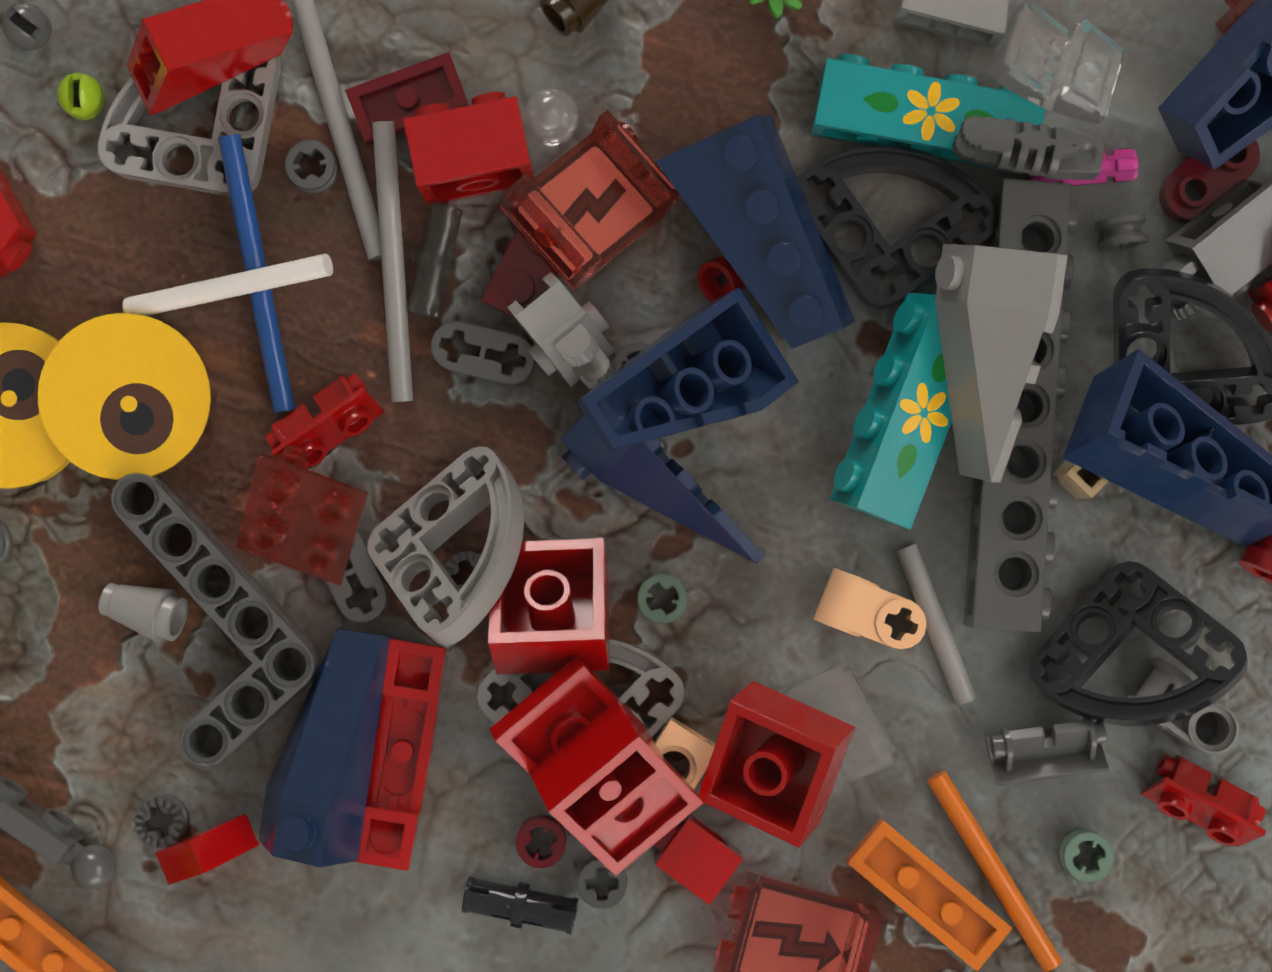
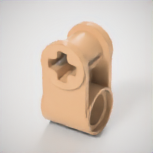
[813,568,927,649]

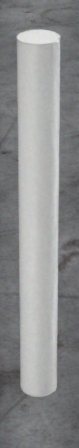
[123,254,333,316]

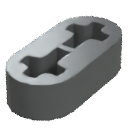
[431,321,536,386]
[313,522,390,623]

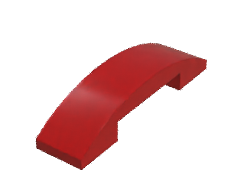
[354,638,447,871]

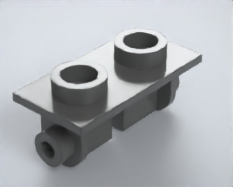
[985,717,1109,786]

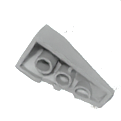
[935,244,1068,483]

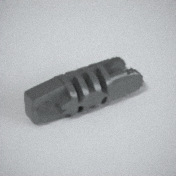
[952,115,1104,180]

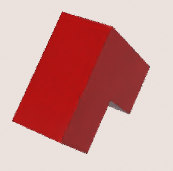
[155,813,259,885]

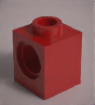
[654,814,743,905]

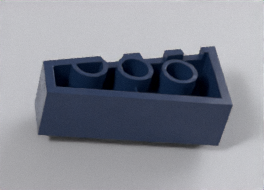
[1158,0,1272,170]
[1062,349,1272,547]

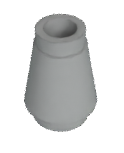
[98,583,188,643]

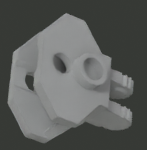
[507,272,617,391]

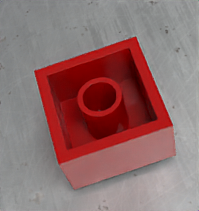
[403,92,536,206]
[488,538,610,675]
[698,681,855,848]

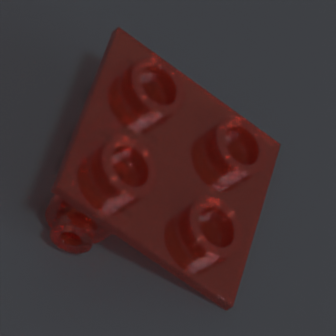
[236,446,368,586]

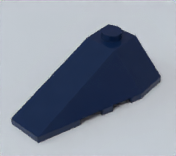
[560,414,765,563]
[259,628,390,867]

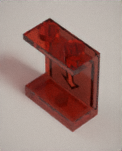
[500,110,680,290]
[713,872,883,972]

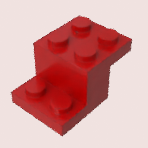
[490,655,703,876]

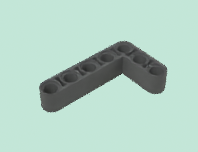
[111,473,323,767]

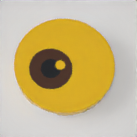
[38,313,211,480]
[0,322,70,489]

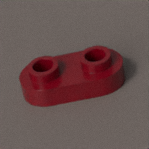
[1159,140,1260,223]

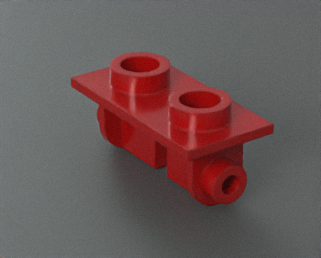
[265,372,385,475]
[1140,754,1266,847]

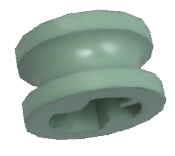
[638,574,688,624]
[1058,828,1114,883]

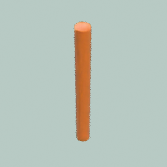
[927,770,1062,972]

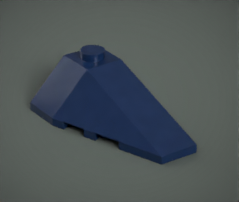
[576,287,799,451]

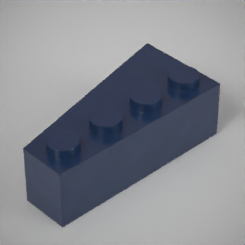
[656,115,855,349]

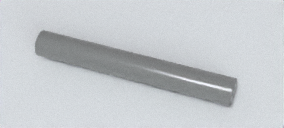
[896,543,977,706]

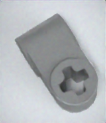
[1127,657,1239,754]

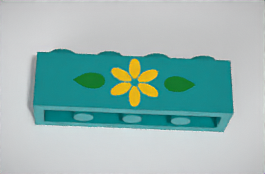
[810,54,1047,175]
[829,293,952,530]

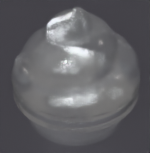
[524,88,579,145]

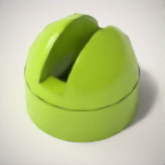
[56,73,106,120]

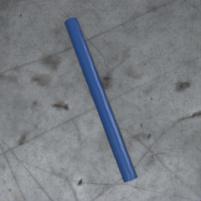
[218,134,295,413]

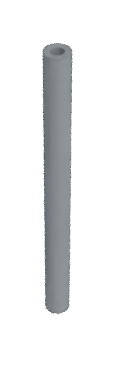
[291,0,381,261]
[372,121,413,402]

